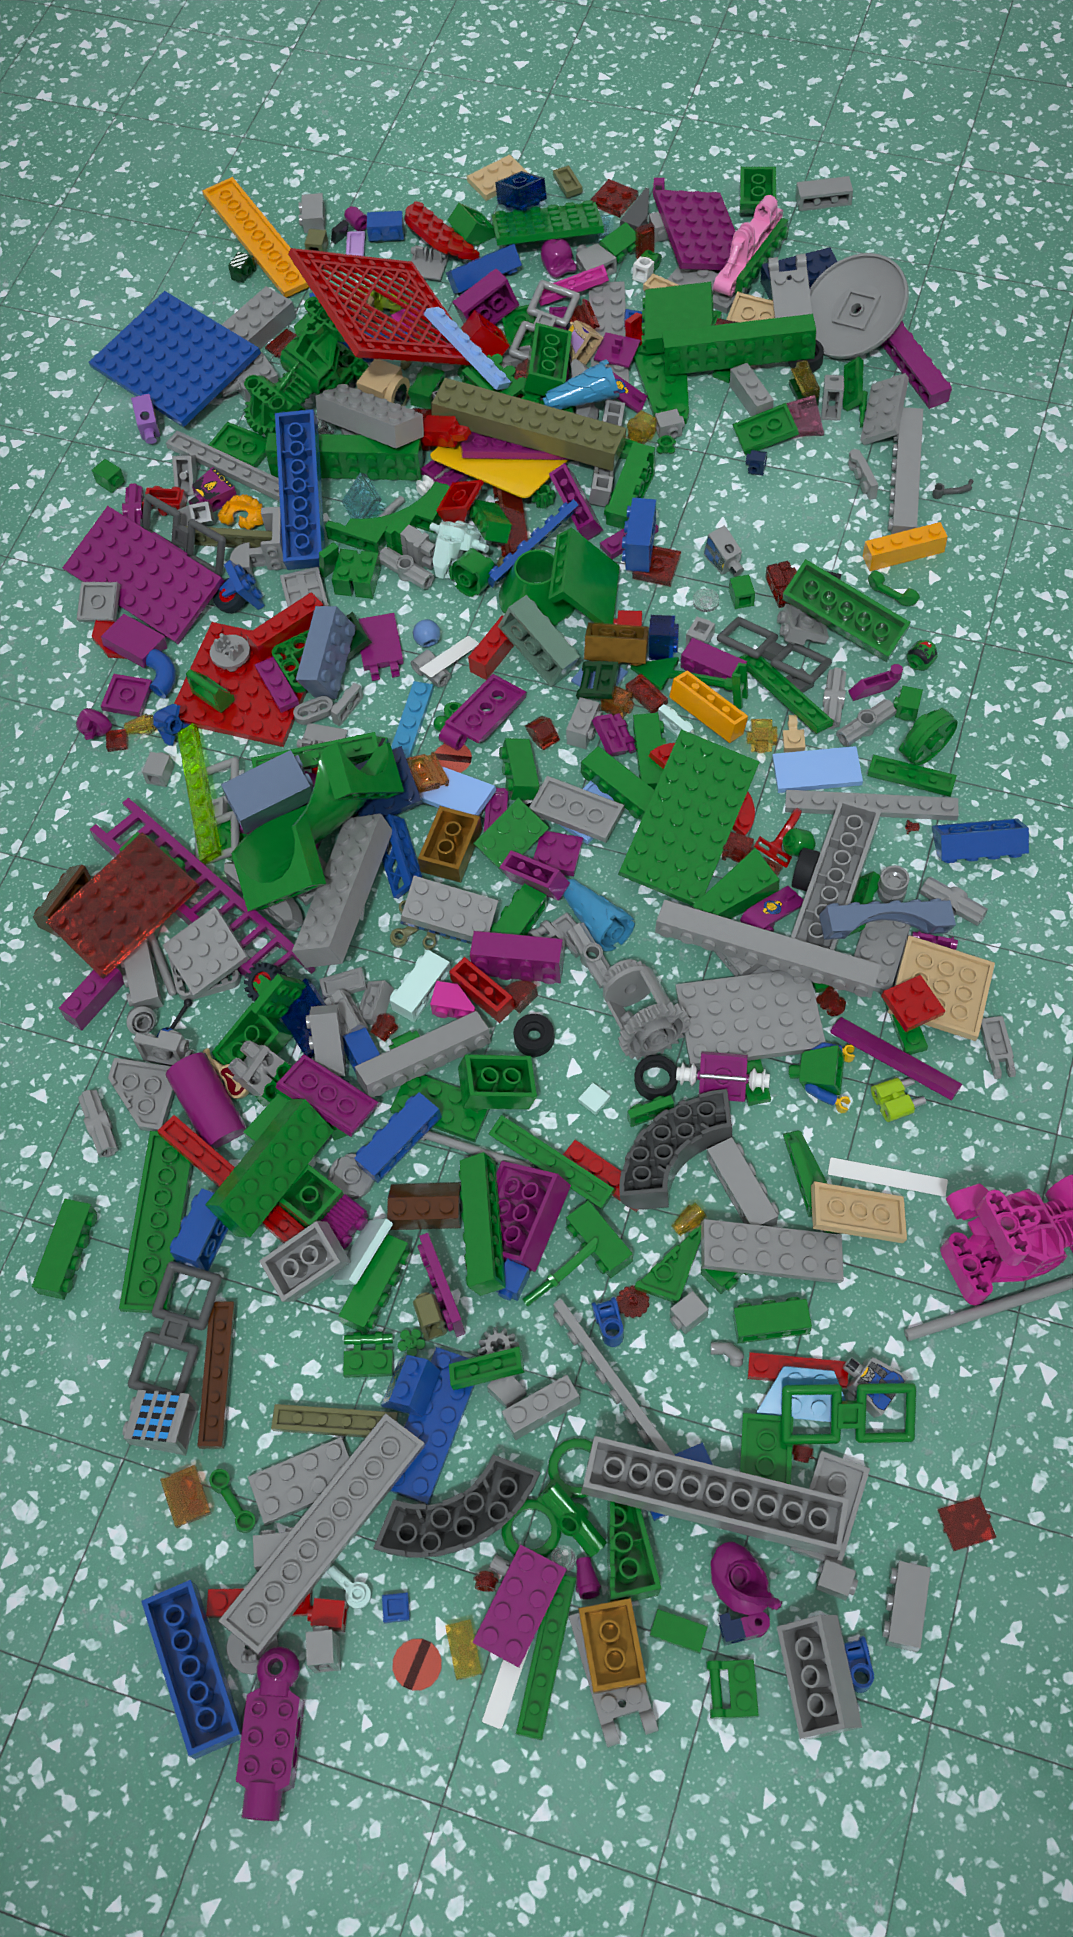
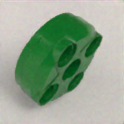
[899,708,958,766]

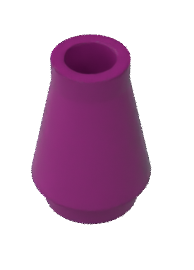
[576,1557,601,1599]

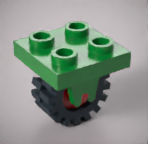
[244,962,307,1019]

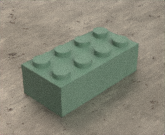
[498,595,580,687]

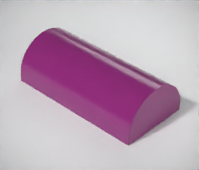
[165,1052,247,1150]

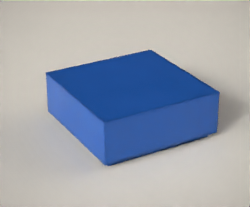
[382,1592,410,1624]

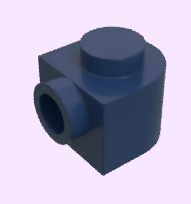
[746,450,767,476]

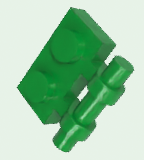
[343,1331,393,1378]

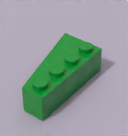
[693,848,780,919]
[607,1500,662,1603]

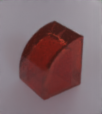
[525,715,560,750]
[504,981,538,1013]

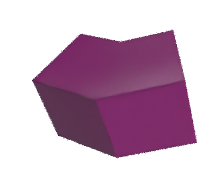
[653,178,665,194]

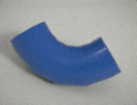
[146,649,176,699]

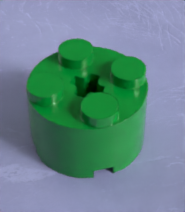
[449,548,494,597]

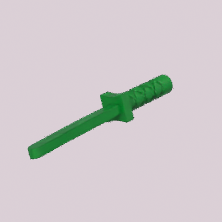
[522,1237,598,1306]

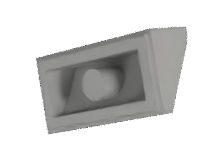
[359,980,394,1026]

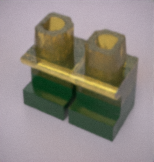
[789,360,820,410]

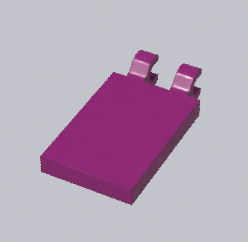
[359,613,404,681]

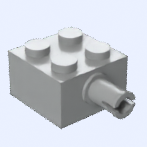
[220,352,278,402]

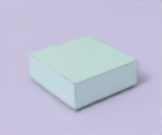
[578,1083,611,1115]

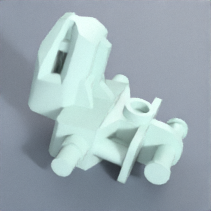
[429,520,492,579]

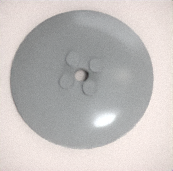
[810,253,909,359]

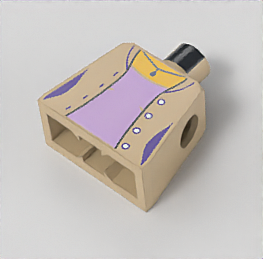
[566,320,603,365]

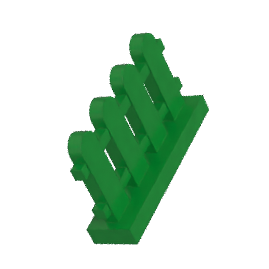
[462,354,541,404]

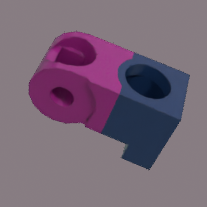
[717,1611,770,1646]

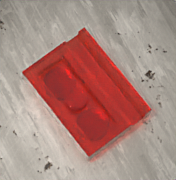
[570,299,600,329]

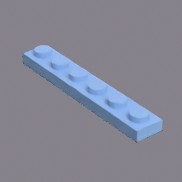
[424,307,511,390]

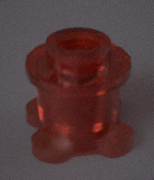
[816,986,846,1017]

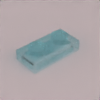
[595,215,614,244]

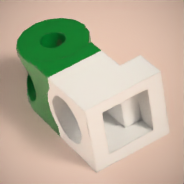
[632,250,662,283]

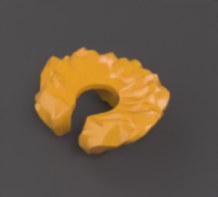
[217,494,264,530]

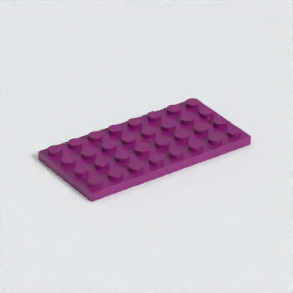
[62,506,224,644]

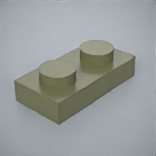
[553,165,583,198]

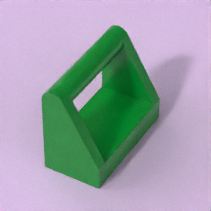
[186,669,235,713]

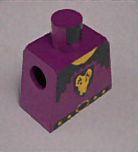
[188,467,237,512]

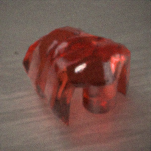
[370,1013,398,1042]

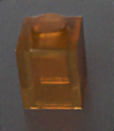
[601,686,634,719]

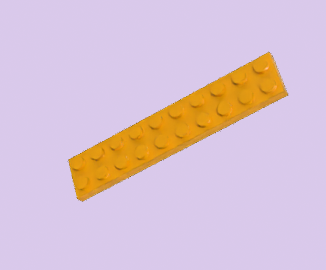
[202,177,309,298]

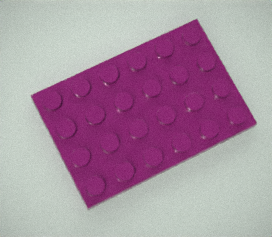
[653,190,736,270]

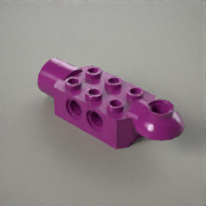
[236,1646,305,1821]

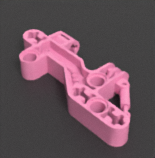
[713,195,783,297]

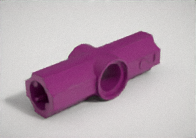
[122,483,144,527]

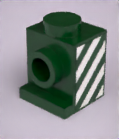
[228,252,257,283]

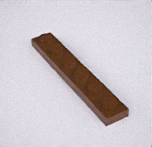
[197,1301,236,1449]

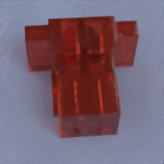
[905,820,920,834]

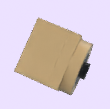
[356,359,410,406]

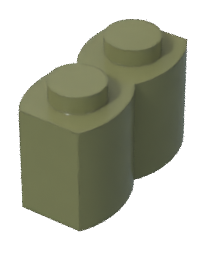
[413,1292,447,1341]

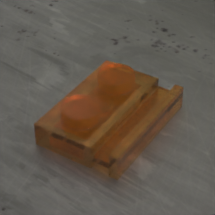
[407,752,449,793]
[160,1465,212,1528]

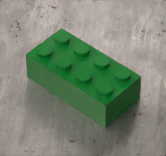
[524,322,572,396]

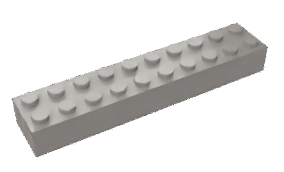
[581,1436,849,1557]

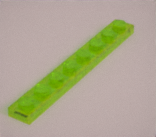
[177,723,222,864]

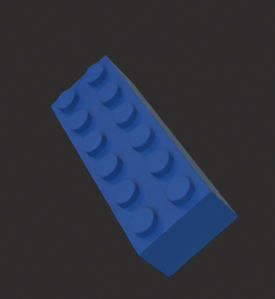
[141,1580,242,1759]

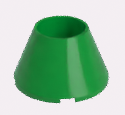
[499,550,575,627]

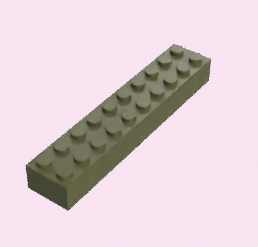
[432,378,626,471]

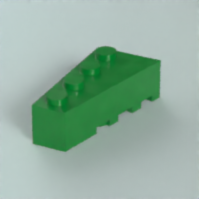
[604,442,655,529]

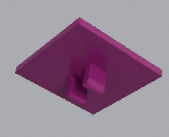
[594,332,641,368]

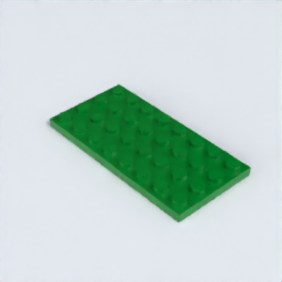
[618,729,760,906]

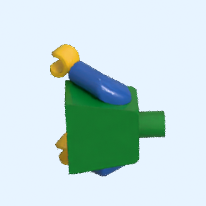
[789,1042,855,1113]

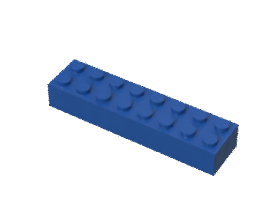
[275,409,325,570]

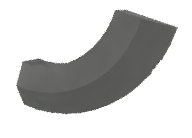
[373,1454,540,1558]

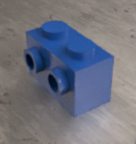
[367,211,404,241]

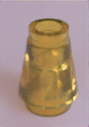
[124,713,156,735]
[671,1202,707,1237]

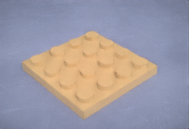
[888,935,995,1041]

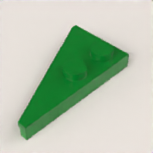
[635,1225,701,1304]

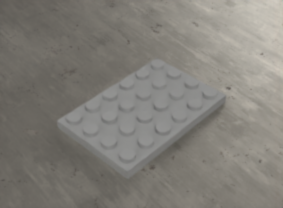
[675,971,826,1067]

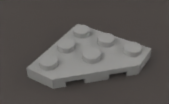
[108,1058,174,1131]

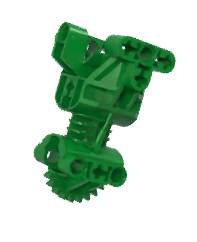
[244,296,369,437]

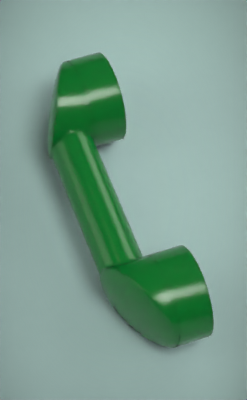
[868,571,920,606]
[209,1469,256,1533]

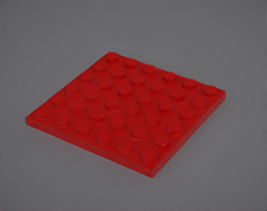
[174,622,307,747]

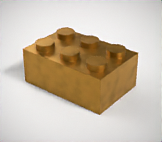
[584,622,649,666]
[418,806,482,883]
[578,1598,647,1694]

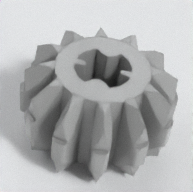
[478,1327,519,1356]

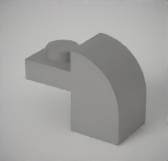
[230,542,267,576]

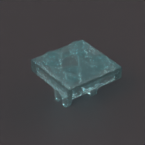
[342,472,385,519]

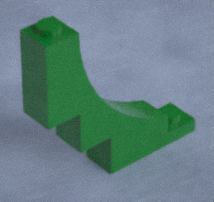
[325,481,450,555]

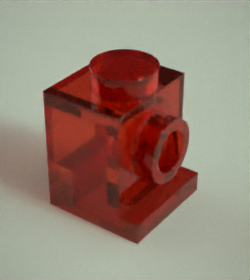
[721,832,754,862]

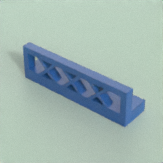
[382,814,423,899]

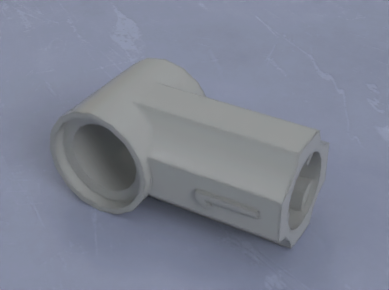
[411,649,451,687]

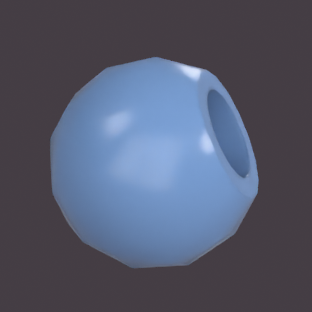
[413,619,441,648]

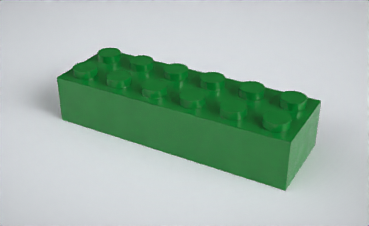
[783,559,911,663]
[205,1099,334,1238]

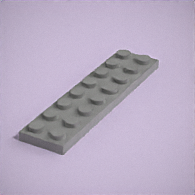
[588,281,629,383]

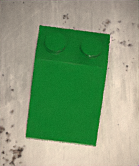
[211,1002,293,1065]

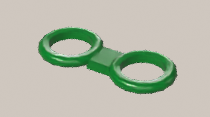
[501,1438,592,1557]

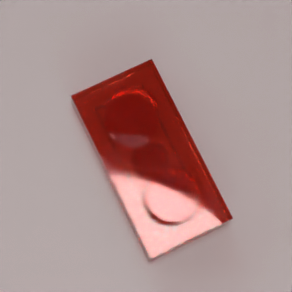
[625,674,668,713]

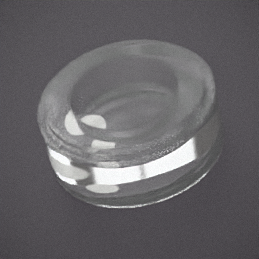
[551,1545,577,1573]

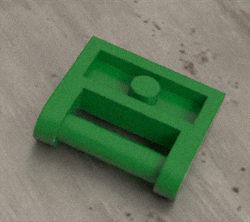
[706,1659,759,1719]

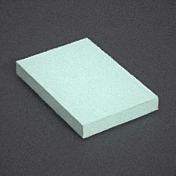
[332,1218,392,1285]

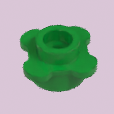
[656,435,676,454]

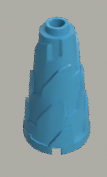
[543,359,619,410]
[563,879,635,951]

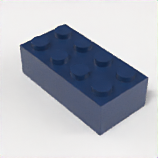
[760,247,838,299]

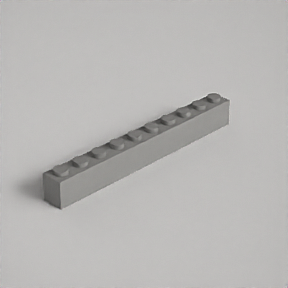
[655,899,881,998]

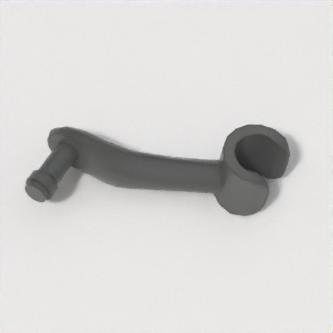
[932,479,974,499]

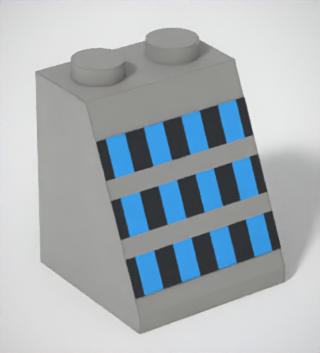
[123,1390,200,1456]

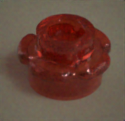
[792,1445,815,1463]
[473,1571,499,1592]

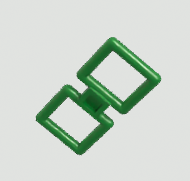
[781,1383,916,1445]

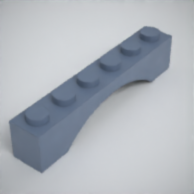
[819,898,956,940]

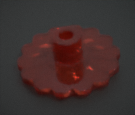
[616,1285,650,1318]

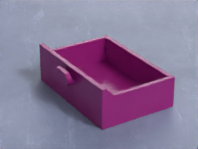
[101,614,167,668]

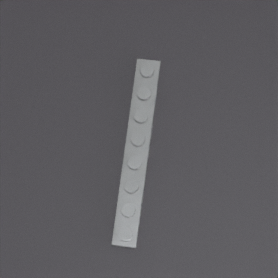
[166,431,280,502]
[785,790,959,821]
[553,1299,675,1456]

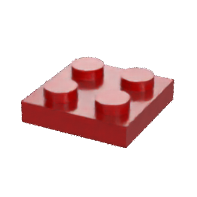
[881,975,945,1032]

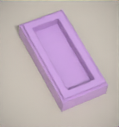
[346,231,366,256]

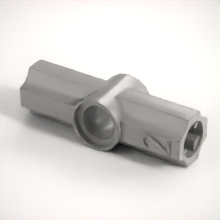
[379,547,434,589]
[823,668,846,729]
[836,699,896,747]
[920,877,988,926]
[566,923,610,989]
[78,1090,118,1158]

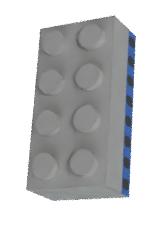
[400,876,499,945]

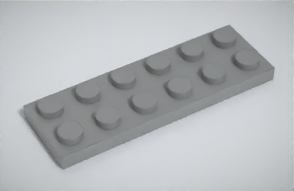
[701,1219,844,1284]

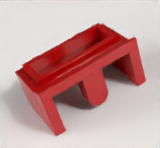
[142,486,187,516]

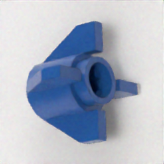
[152,704,192,746]

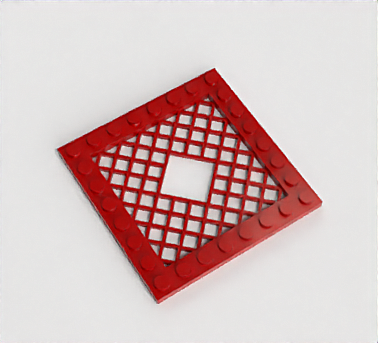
[288,248,471,366]

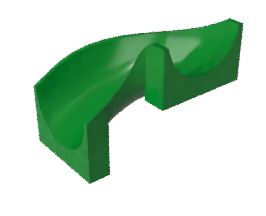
[231,742,404,911]

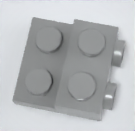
[777,604,829,645]
[133,1030,194,1066]

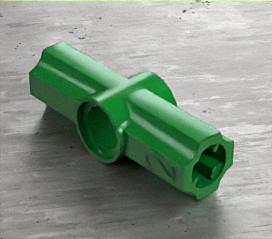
[540,1482,607,1557]

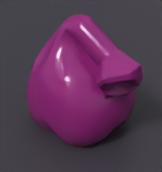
[541,239,577,278]

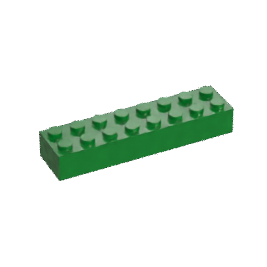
[662,314,816,376]
[265,433,424,481]

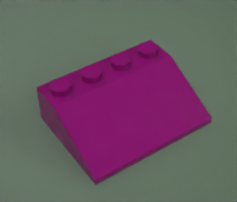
[496,1161,571,1272]

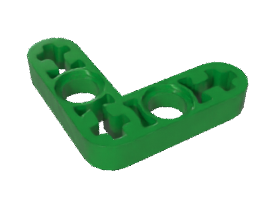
[272,630,309,693]

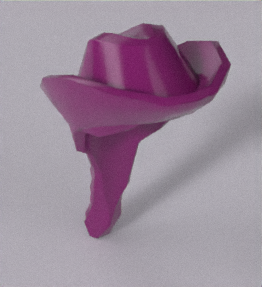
[711,1541,782,1615]

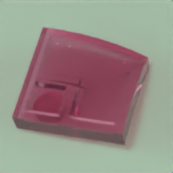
[778,395,824,440]

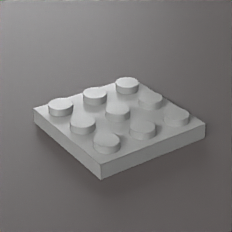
[162,907,250,998]

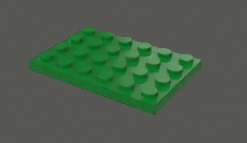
[491,200,604,246]

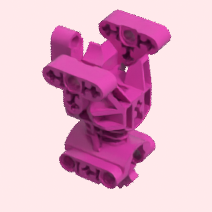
[940,1174,1073,1306]

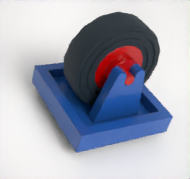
[213,560,265,613]

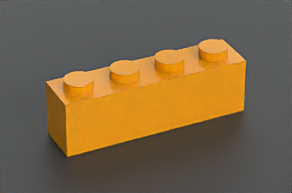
[863,522,948,572]
[669,670,748,743]

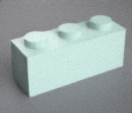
[390,950,451,1022]

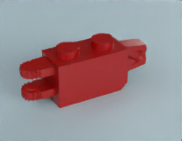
[420,415,471,447]

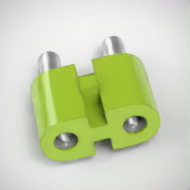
[871,1077,926,1122]

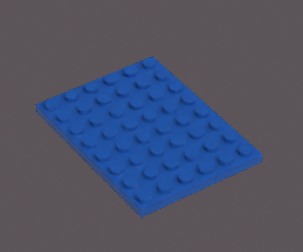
[88,291,261,427]

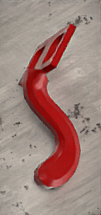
[754,808,802,868]

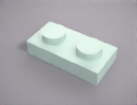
[658,704,694,737]

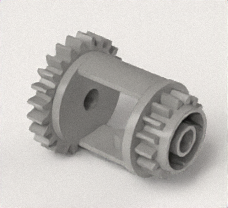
[602,959,690,1060]

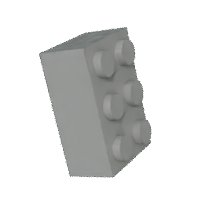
[259,1221,351,1302]

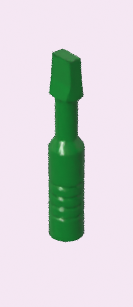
[859,390,868,428]

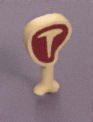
[203,1048,249,1099]

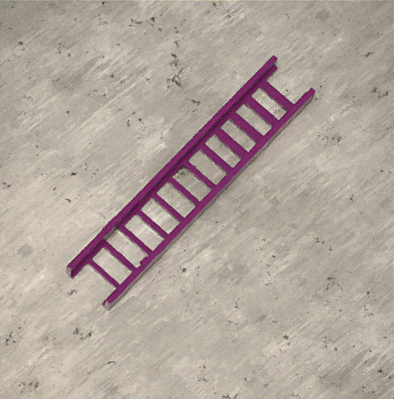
[90,798,315,979]

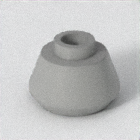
[126,1006,156,1035]

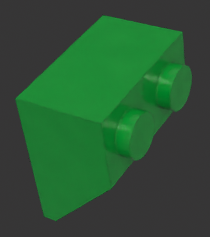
[447,202,495,246]

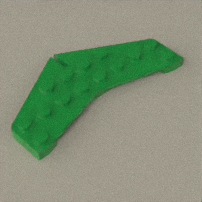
[633,310,722,424]

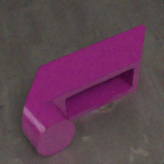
[848,664,903,701]

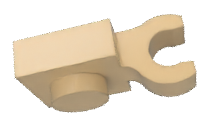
[782,715,805,753]

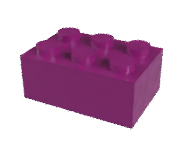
[452,269,519,324]

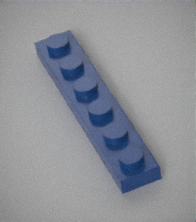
[488,499,579,588]

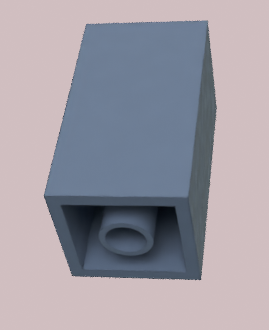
[221,750,313,834]

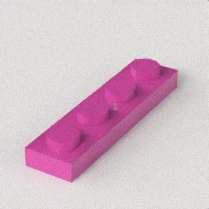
[539,264,609,306]

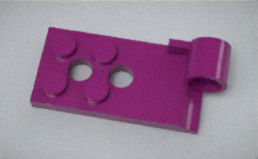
[439,674,526,751]

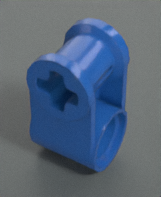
[591,1296,624,1347]
[844,1636,874,1693]

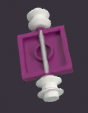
[416,460,470,496]
[676,1051,770,1102]

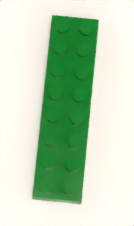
[119,1131,192,1313]

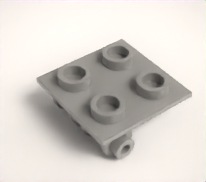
[411,245,449,280]
[297,723,348,748]

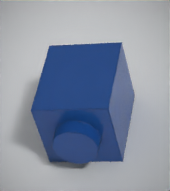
[496,1259,530,1301]

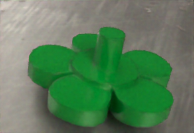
[397,1329,426,1356]

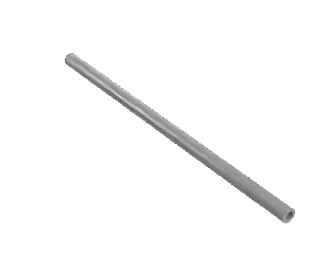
[904,1276,1073,1341]

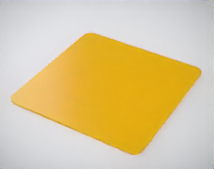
[430,442,569,498]

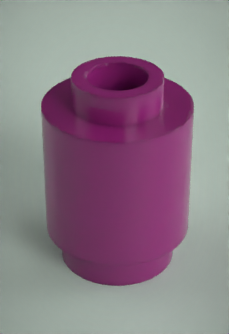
[344,206,367,231]

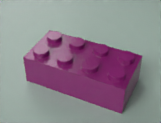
[470,931,564,984]

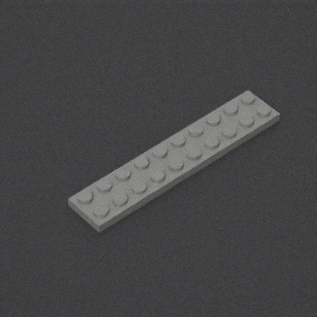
[219,1414,425,1656]

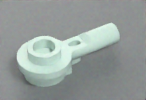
[327,1565,371,1609]

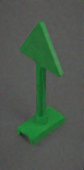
[630,657,748,709]

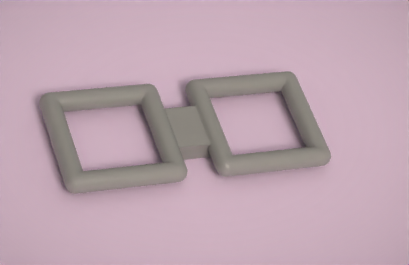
[509,280,580,362]
[195,757,240,865]

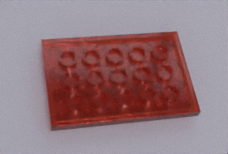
[46,832,200,979]

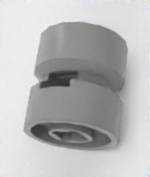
[877,865,910,903]

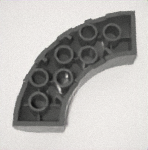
[620,1089,732,1209]

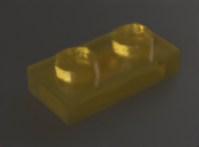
[445,1619,482,1681]

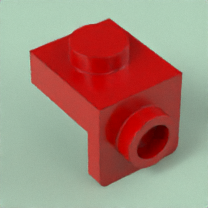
[625,312,645,346]

